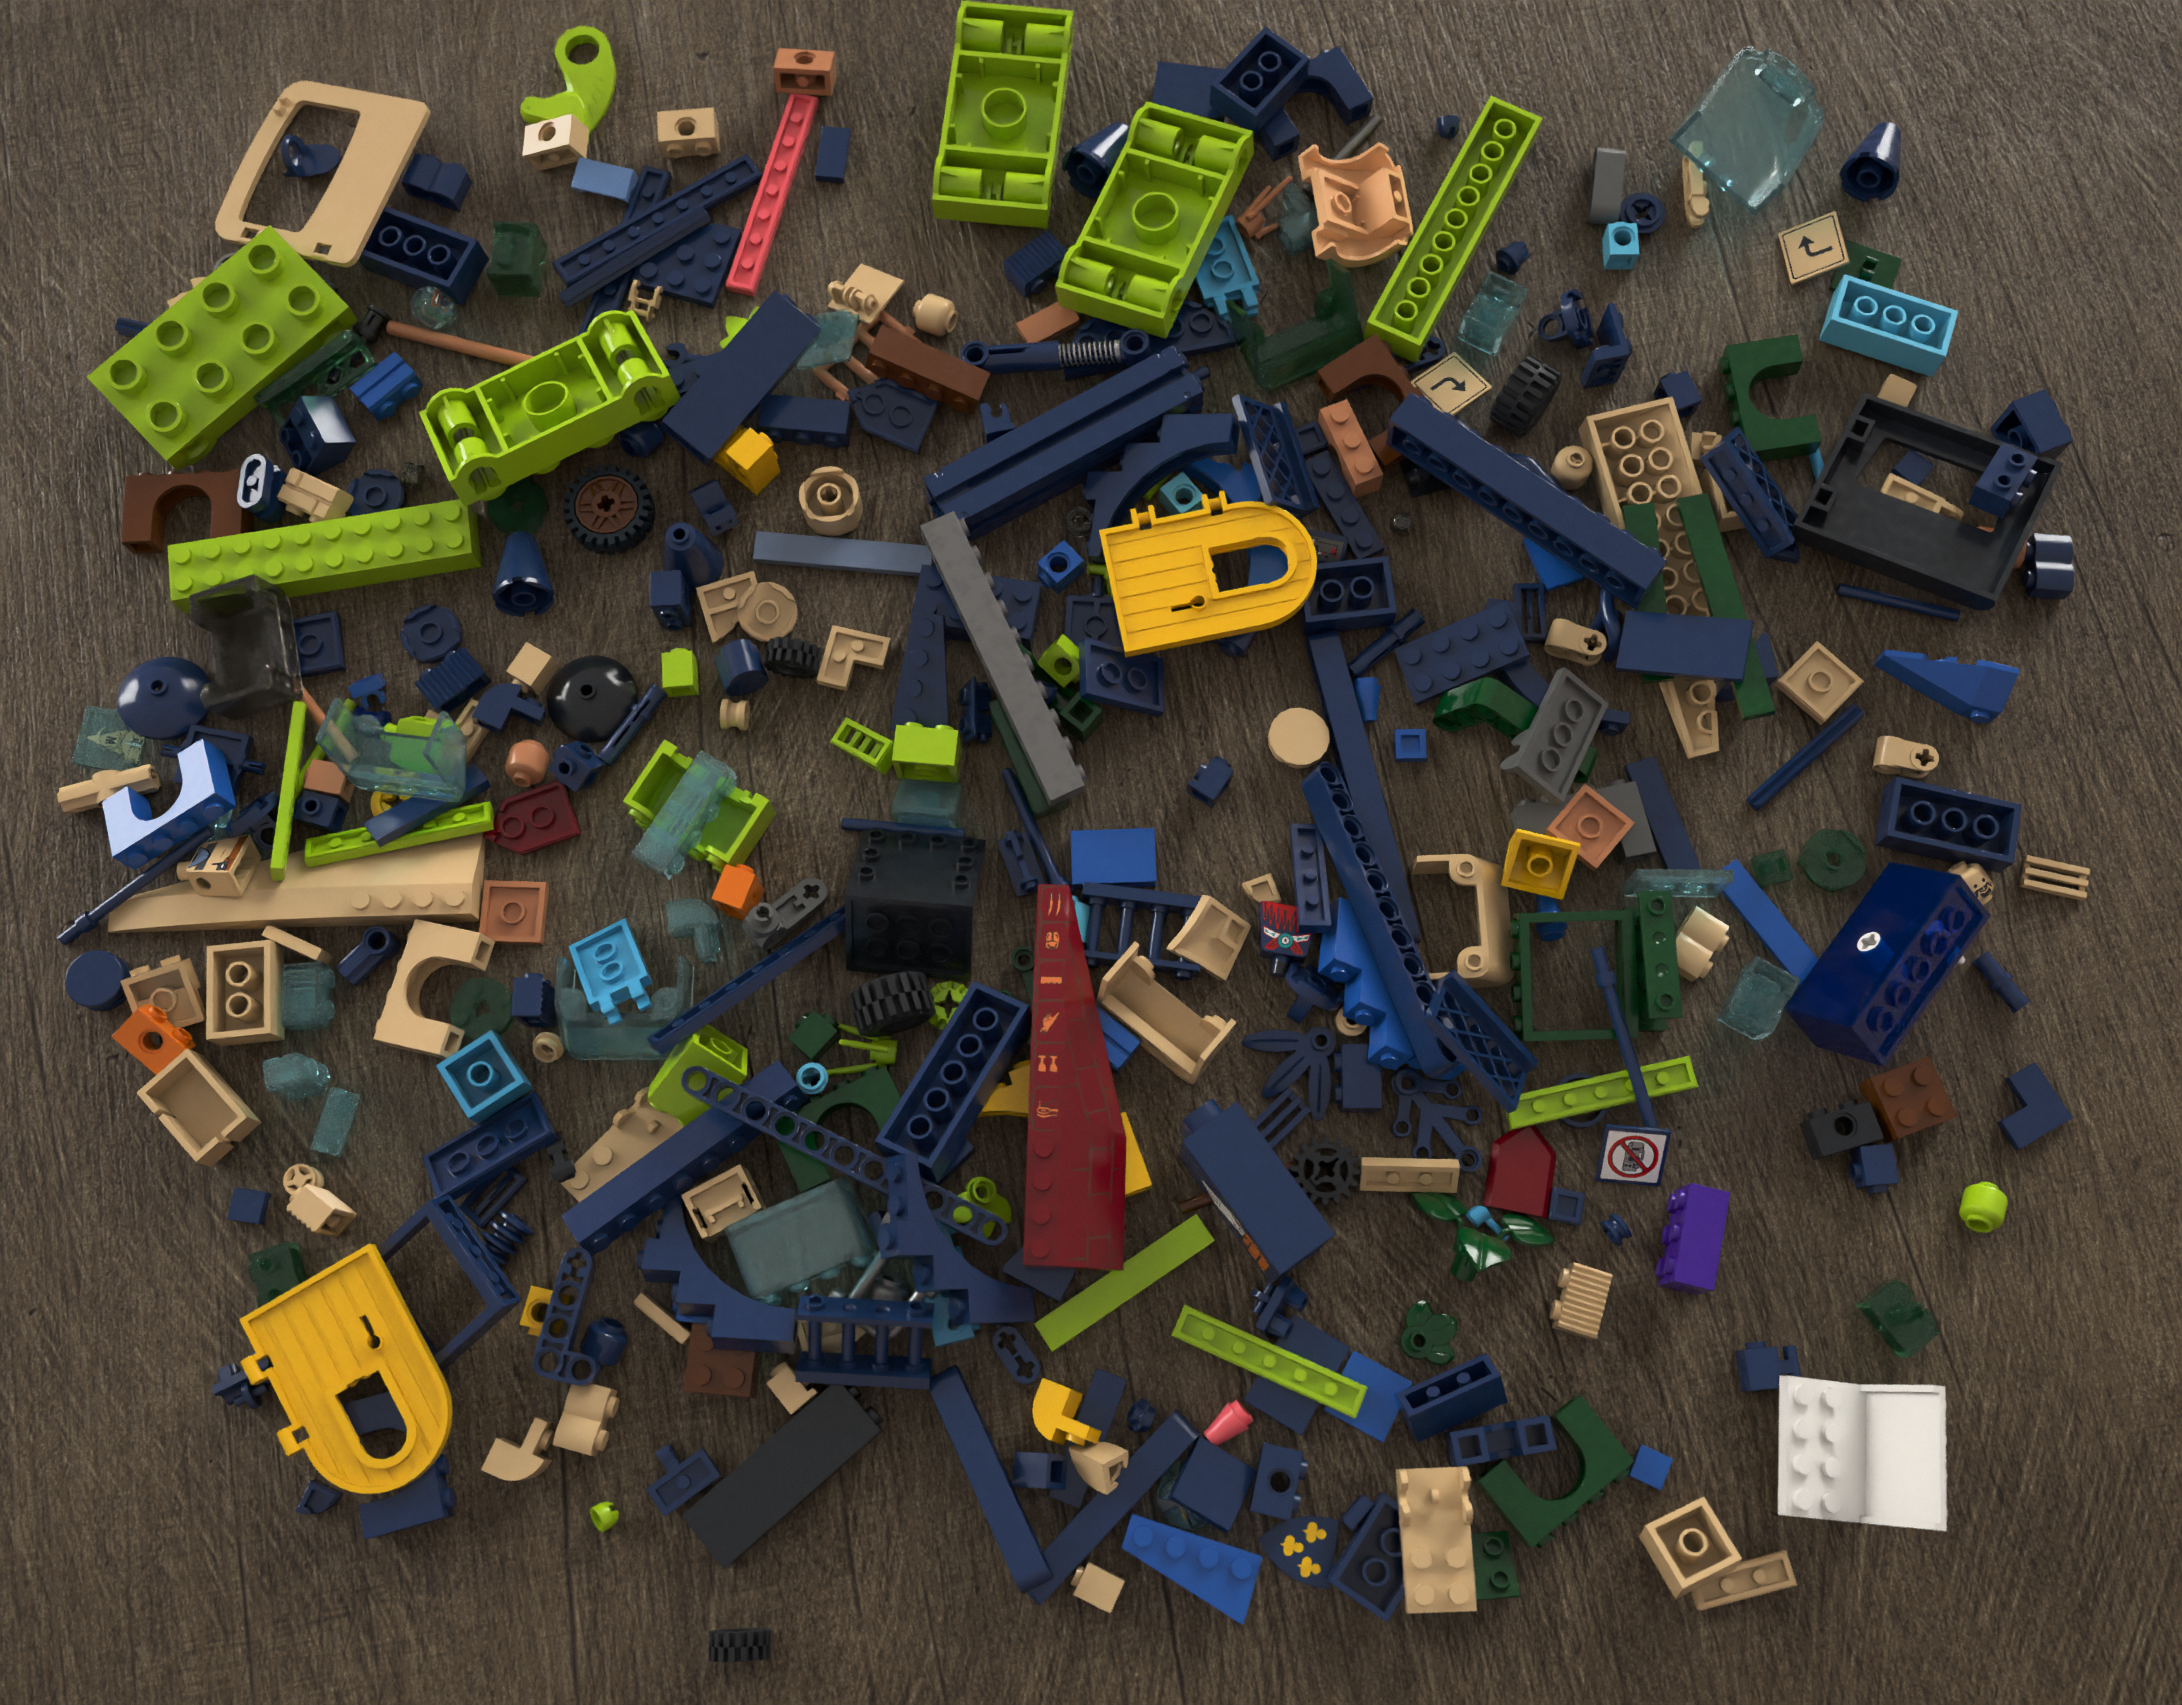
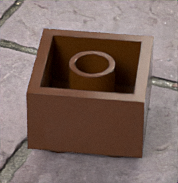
[1858,1056,1958,1144]
[683,1323,761,1398]

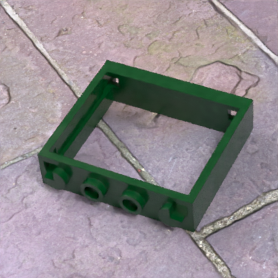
[1509,910,1639,1042]

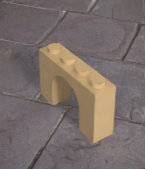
[373,919,495,1059]

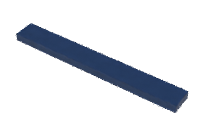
[551,153,763,287]
[578,165,672,335]
[647,904,845,1055]

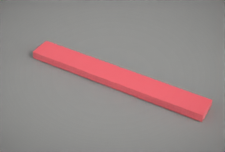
[725,93,819,297]

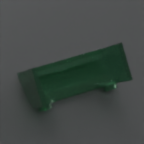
[1225,258,1364,391]

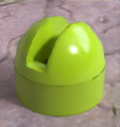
[590,1501,619,1532]

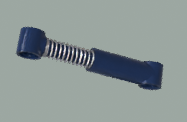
[960,329,1152,378]

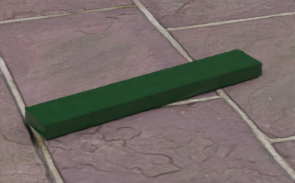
[1623,502,1675,684]

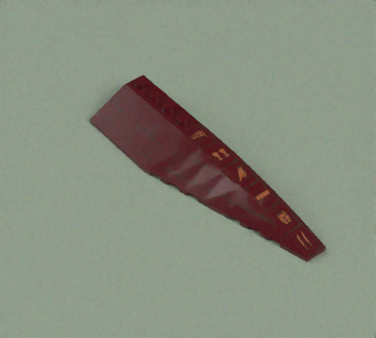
[1023,884,1126,1271]

